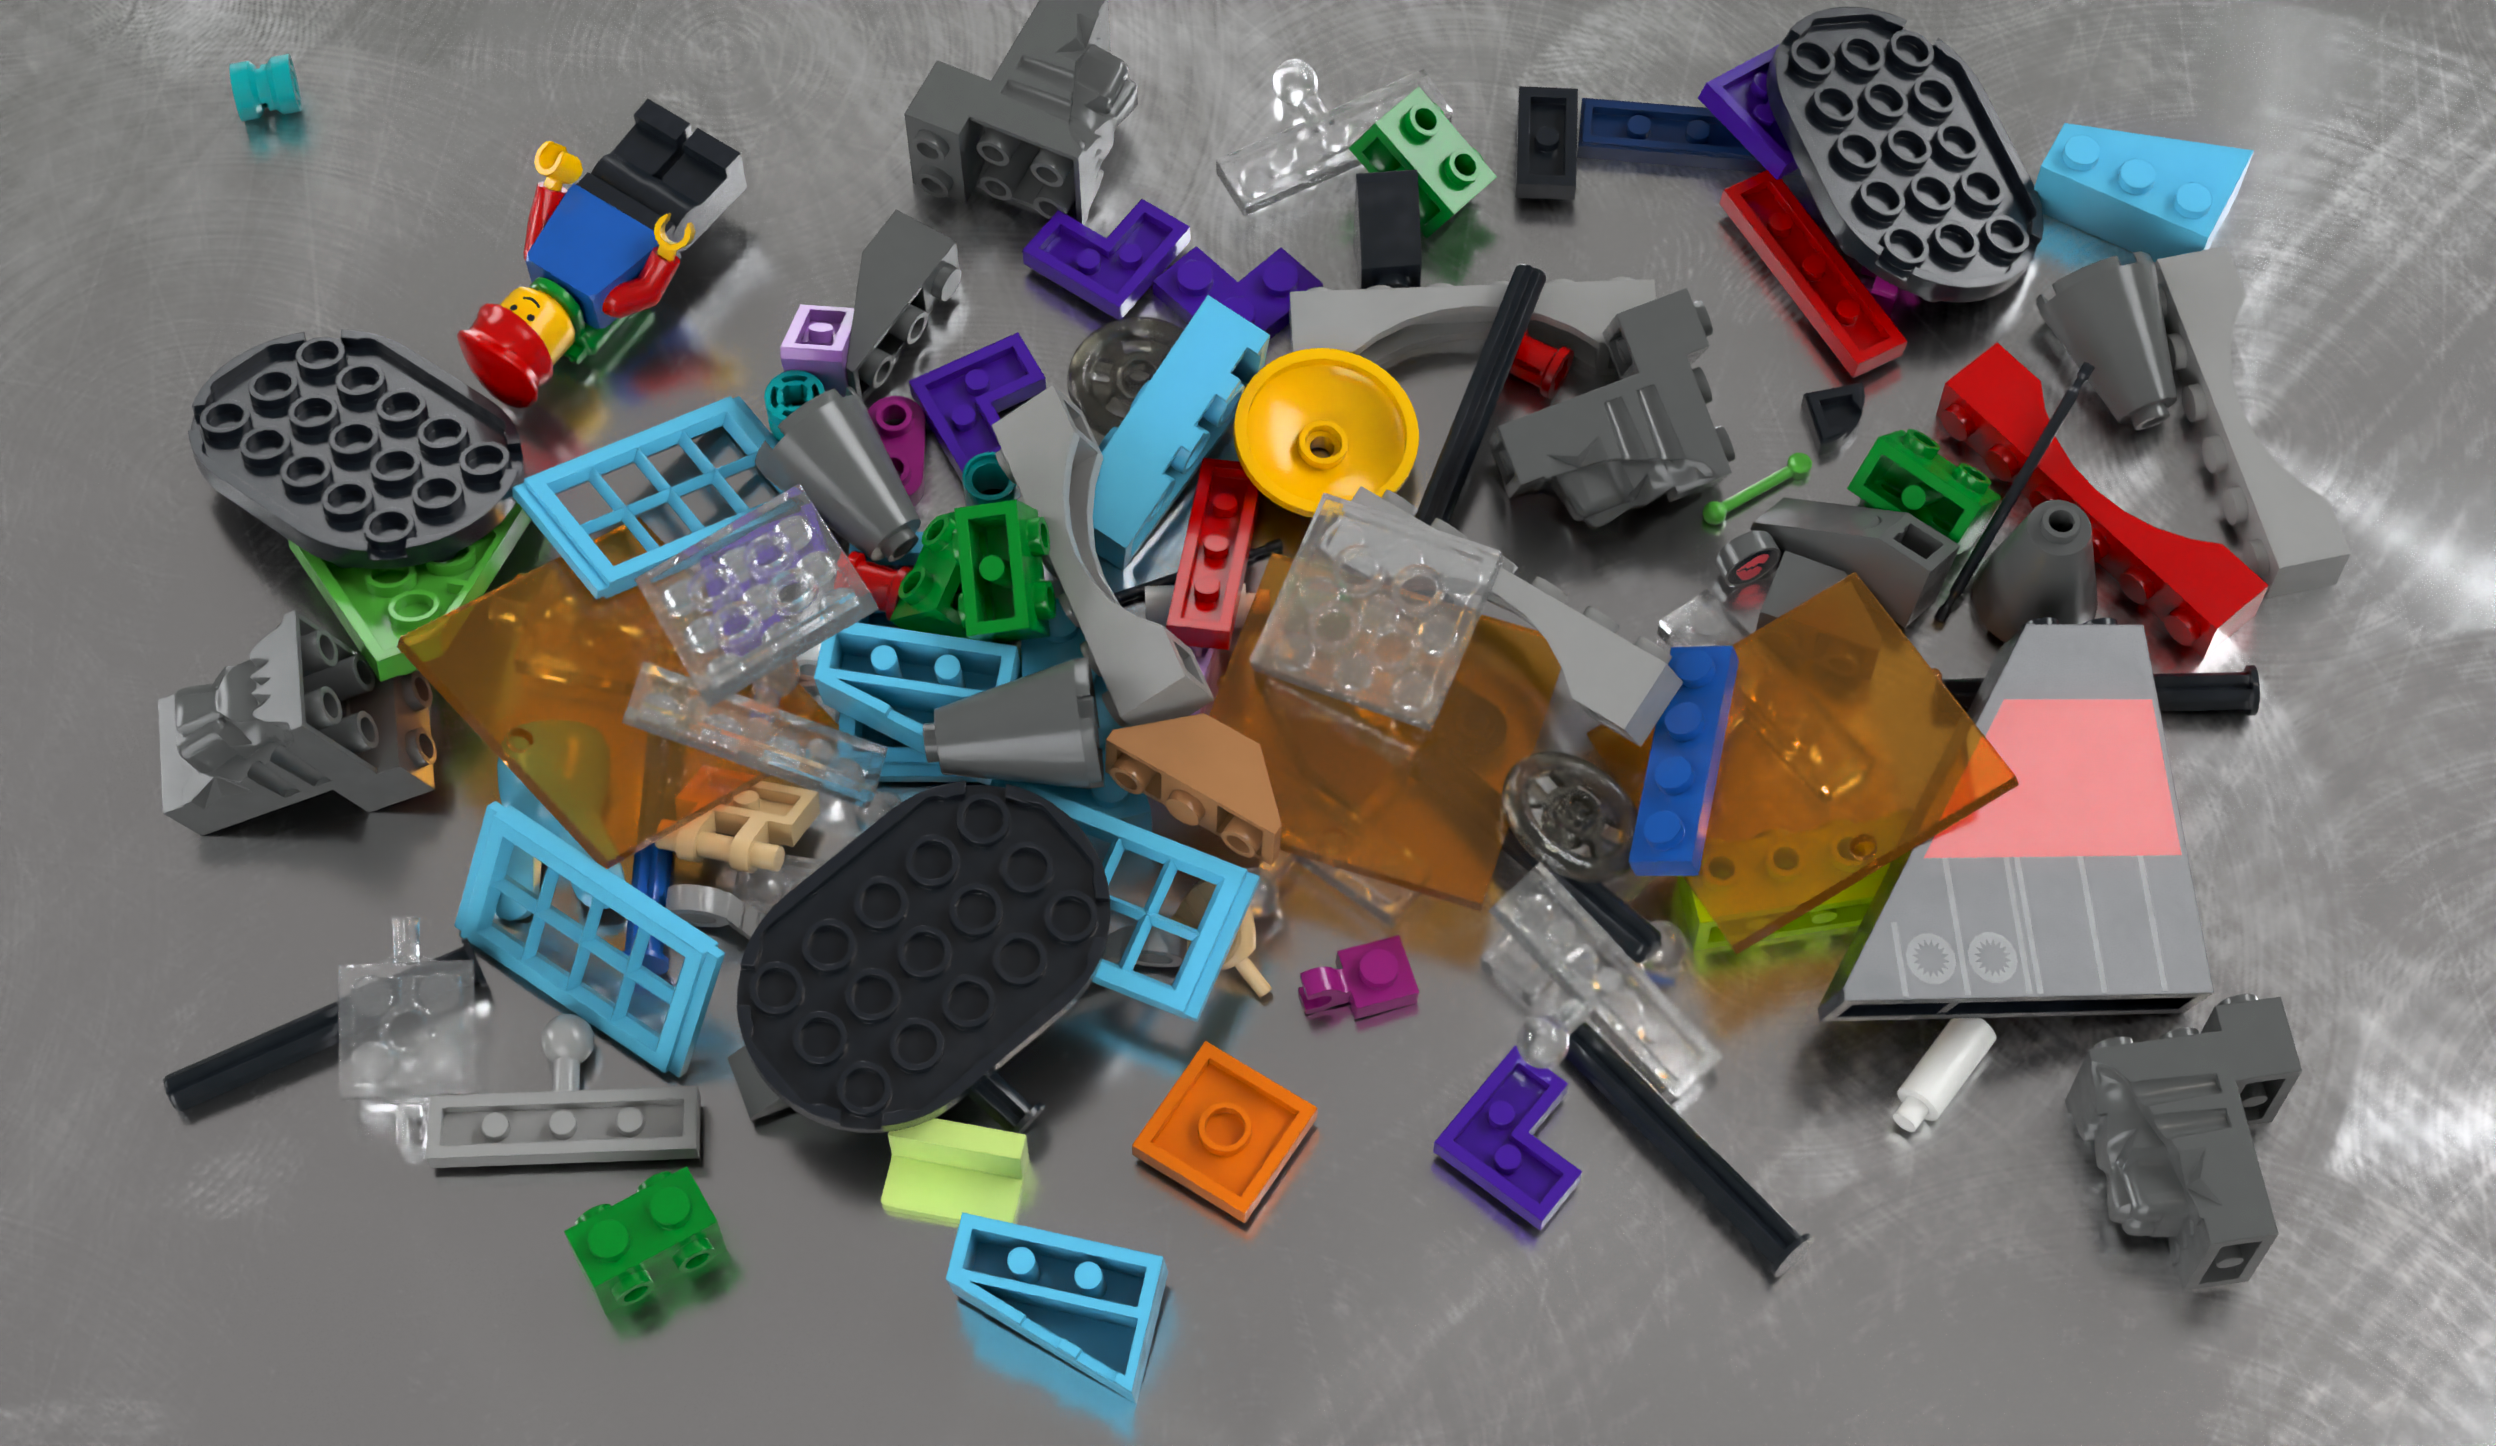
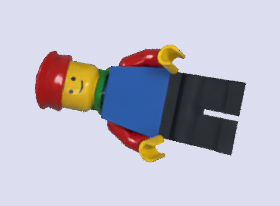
[457,98,747,409]

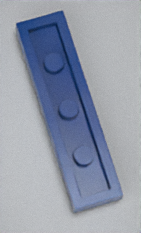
[1628,646,1739,876]

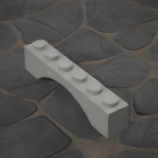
[2155,246,2351,599]
[1289,277,1656,376]
[991,385,1215,727]
[1320,486,1683,747]

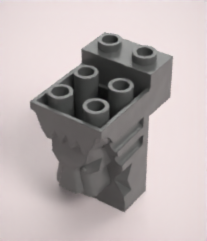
[904,0,1138,225]
[1487,288,1735,530]
[158,610,437,836]
[2065,994,2302,1291]

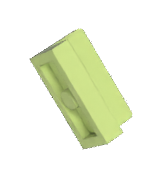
[881,1118,1029,1224]

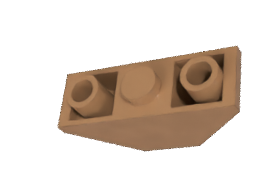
[1105,713,1282,866]

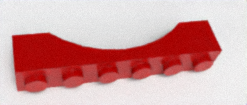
[1936,342,2269,659]

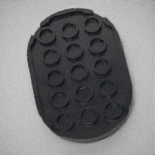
[1767,7,2044,302]
[188,329,525,569]
[736,781,1110,1133]

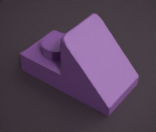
[780,304,854,397]

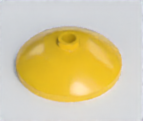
[1233,348,1419,520]

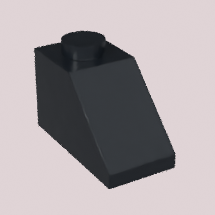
[1353,170,1422,289]

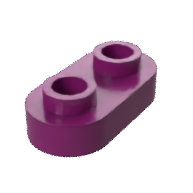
[868,396,927,506]

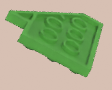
[288,501,531,682]

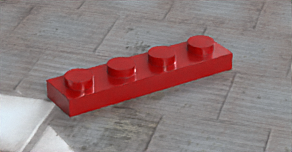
[1719,170,1908,378]
[1166,458,1262,650]

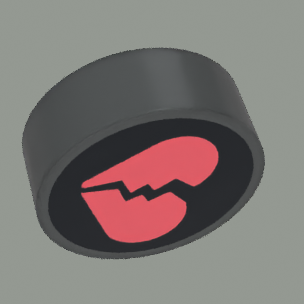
[1715,530,1781,586]

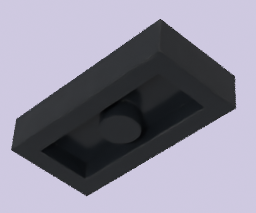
[1515,86,1578,200]

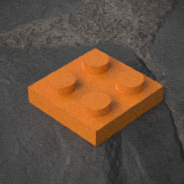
[1132,1041,1318,1223]

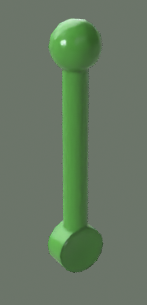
[1702,453,1812,525]

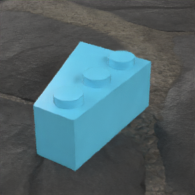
[2034,123,2254,262]
[814,618,1022,785]
[946,1212,1168,1405]

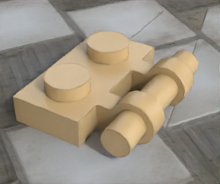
[655,769,820,873]

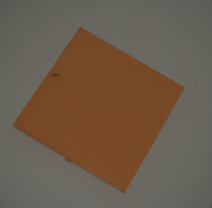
[397,517,839,869]
[1173,552,1562,912]
[1586,572,2019,955]

